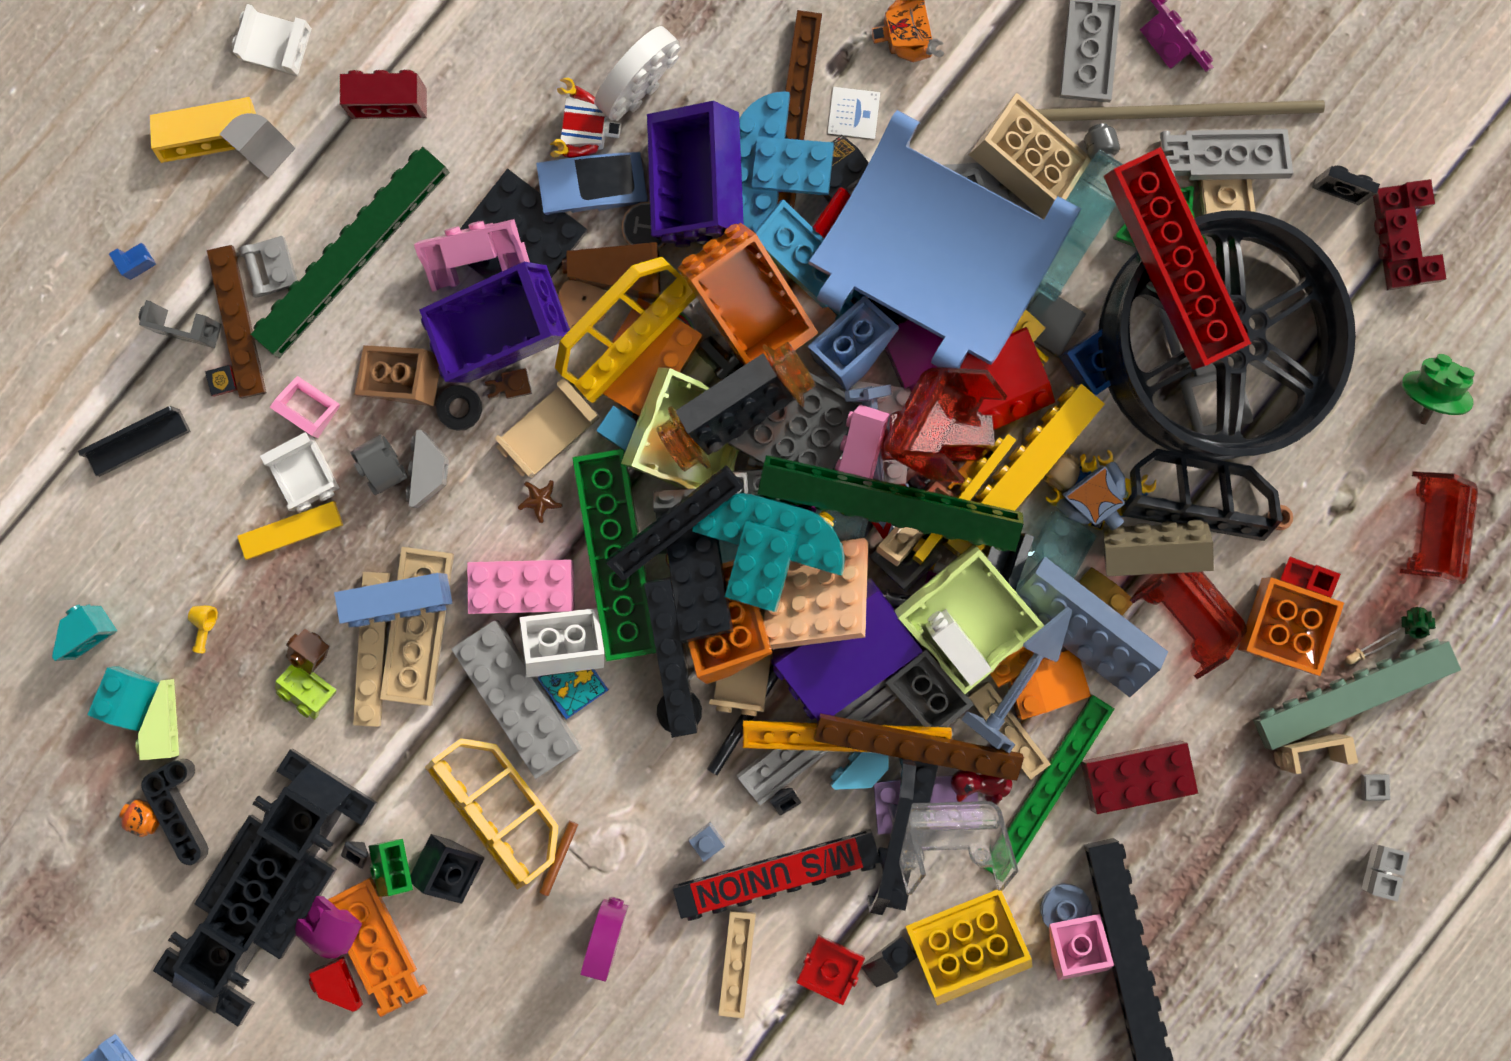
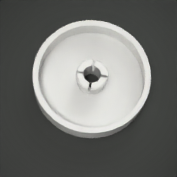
[594,26,681,121]

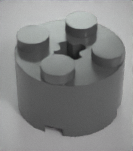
[350,434,408,496]

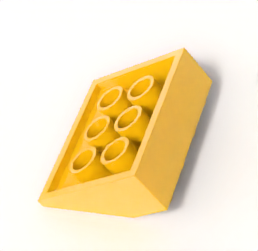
[906,888,1033,1005]

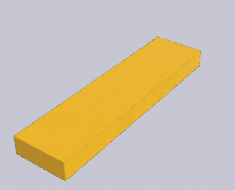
[237,501,344,560]

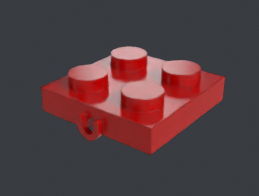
[796,934,865,1005]

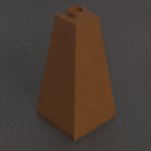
[562,242,661,302]

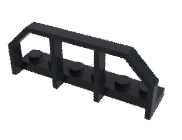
[1121,449,1282,541]
[867,758,938,915]

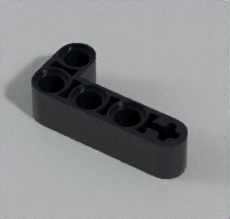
[141,759,209,865]

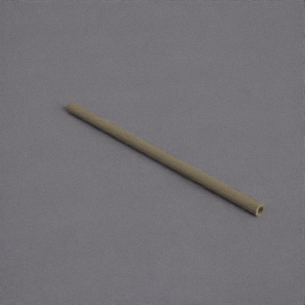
[1036,100,1325,122]

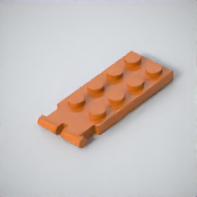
[327,877,428,1017]

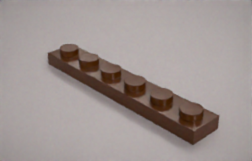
[207,245,267,399]

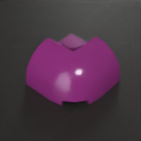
[295,896,362,959]

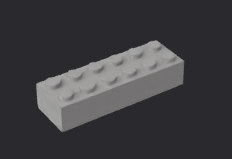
[451,620,582,779]

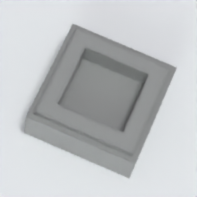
[1361,774,1390,801]

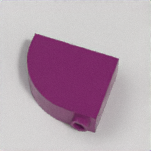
[885,320,944,392]
[580,897,629,982]

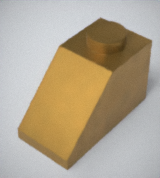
[1078,567,1135,616]

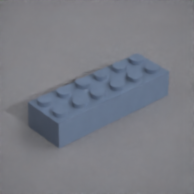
[1015,557,1168,697]

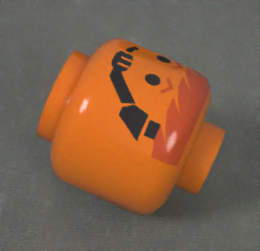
[119,799,160,837]

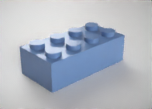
[334,573,453,628]

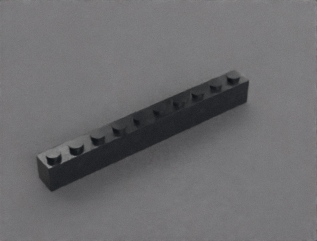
[1084,838,1174,1061]

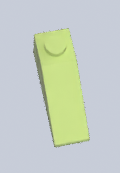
[135,679,179,760]

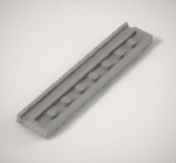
[736,680,898,805]

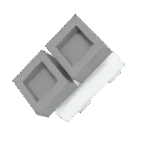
[1362,843,1410,902]

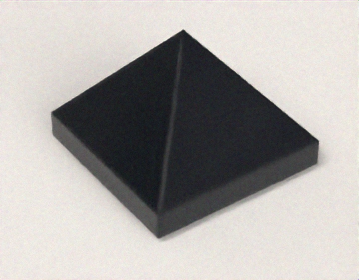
[770,788,802,815]
[341,841,369,869]

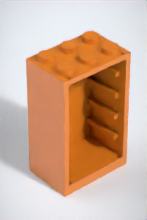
[678,222,818,366]

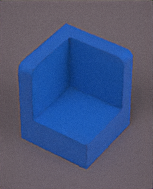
[109,243,156,280]

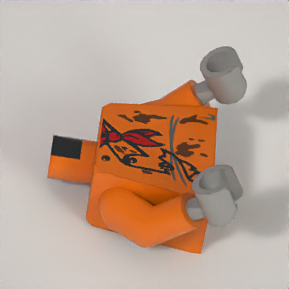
[872,0,944,63]

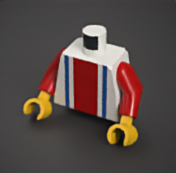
[550,78,621,158]

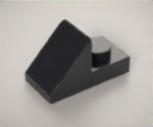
[861,935,917,988]

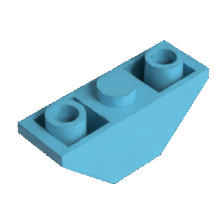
[830,752,889,790]

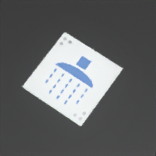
[828,87,880,139]

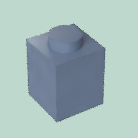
[689,822,725,862]

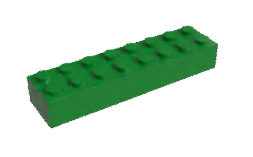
[572,449,656,661]

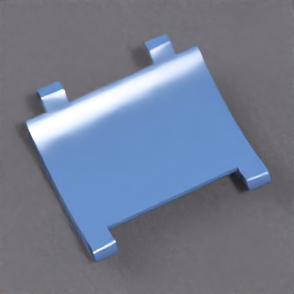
[808,110,1081,376]

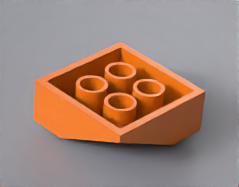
[1238,577,1344,676]

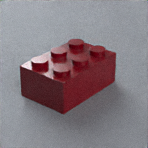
[340,70,427,119]

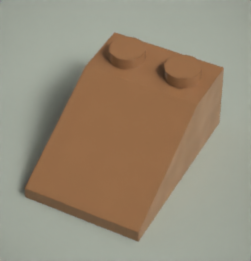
[354,345,439,406]

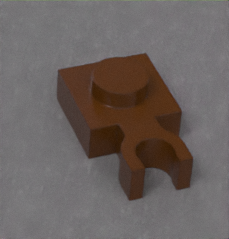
[485,368,532,399]

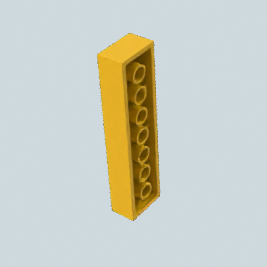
[942,384,1105,557]

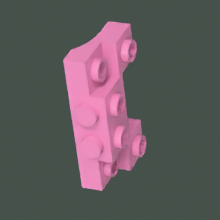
[414,219,530,292]

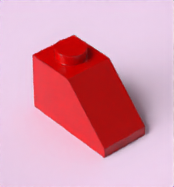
[309,956,363,1012]

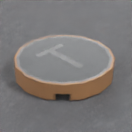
[622,202,667,249]

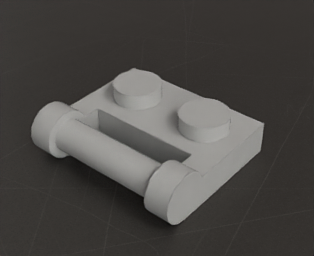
[239,236,297,297]

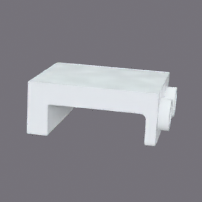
[260,432,339,513]

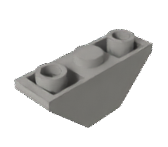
[406,430,449,508]

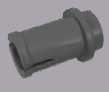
[881,589,911,609]

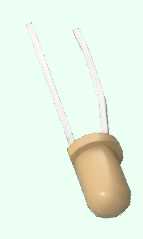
[1345,628,1401,665]

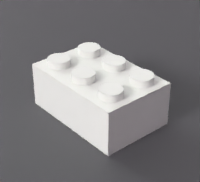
[520,608,604,677]

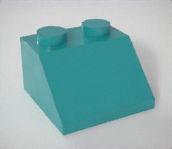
[52,604,118,661]
[87,666,160,731]

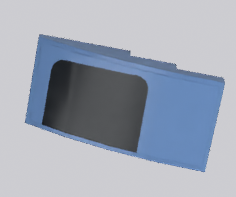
[536,152,648,215]

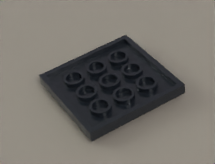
[460,168,588,279]

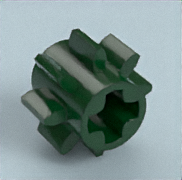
[1401,607,1436,639]

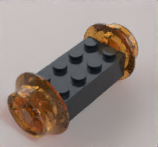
[656,342,817,471]

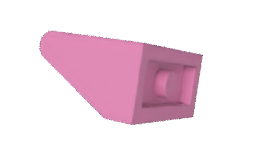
[270,376,340,438]

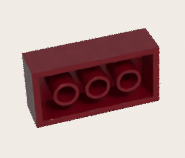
[1081,740,1199,814]

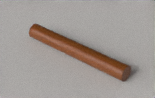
[539,820,579,896]

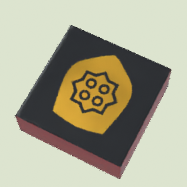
[205,365,237,397]

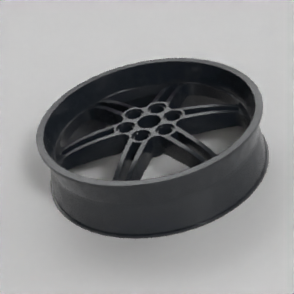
[1098,210,1356,460]

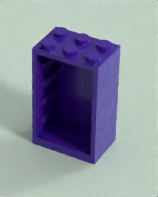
[647,101,744,248]
[419,261,570,383]
[770,577,923,721]

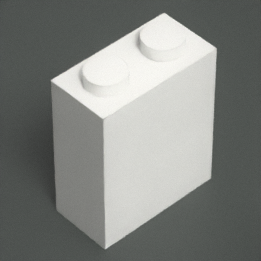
[925,609,992,686]

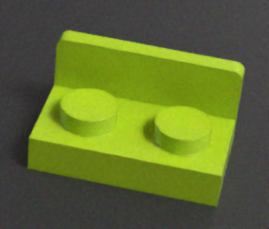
[275,664,337,720]

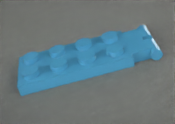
[754,199,865,320]

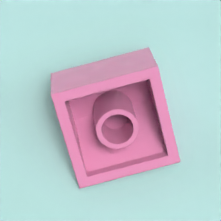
[1049,914,1114,981]

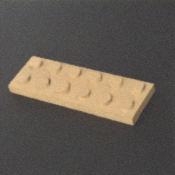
[380,547,454,706]

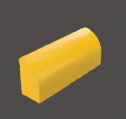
[150,97,256,163]

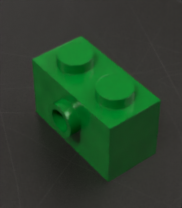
[368,839,413,897]

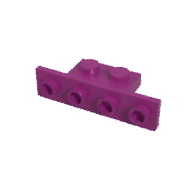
[1139,0,1214,72]

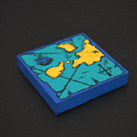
[537,669,609,719]

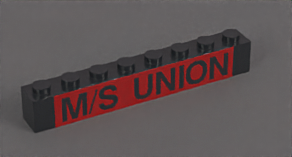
[673,829,881,921]

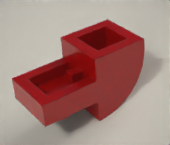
[1280,556,1341,598]

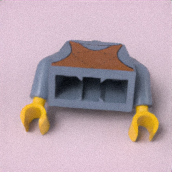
[1046,450,1126,530]

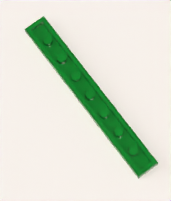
[983,695,1115,882]

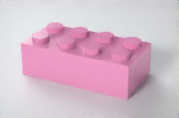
[467,560,575,614]

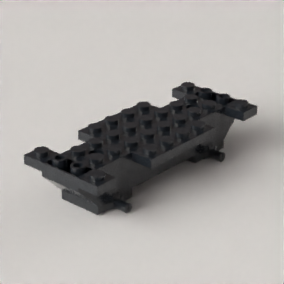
[153,749,378,1027]

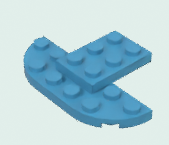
[739,91,834,232]

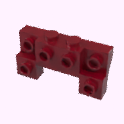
[1373,179,1447,291]

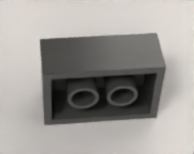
[884,641,974,727]

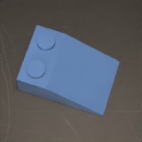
[808,296,899,391]

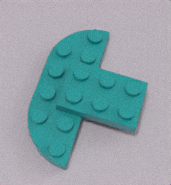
[692,493,845,612]

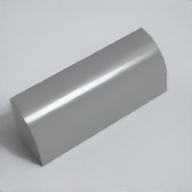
[220,113,295,178]

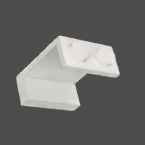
[232,4,312,76]

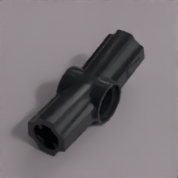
[695,336,743,380]

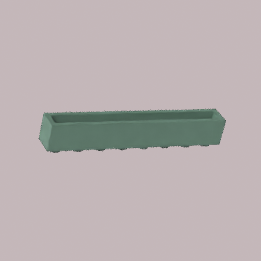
[1253,638,1461,750]

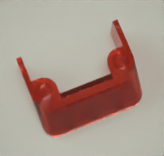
[884,367,1007,483]
[1400,471,1478,584]
[1130,572,1247,679]

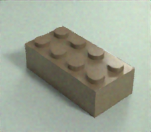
[1103,520,1214,576]

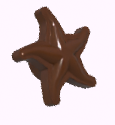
[518,480,563,523]

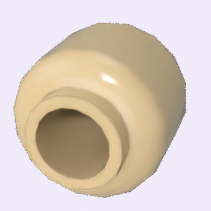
[1044,453,1081,492]

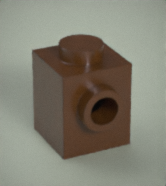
[286,629,330,675]

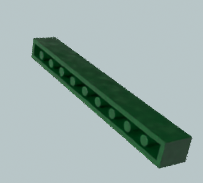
[251,146,450,358]
[757,455,1024,552]

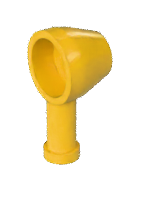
[188,605,218,653]

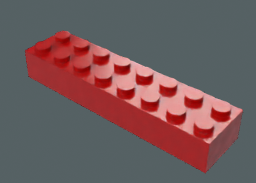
[1103,147,1251,370]

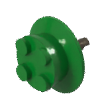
[1402,354,1475,425]

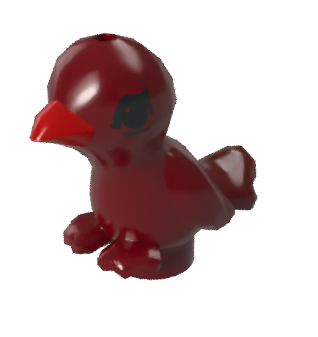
[951,770,1013,805]

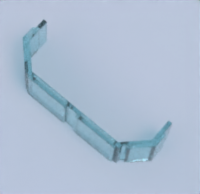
[1037,149,1123,302]

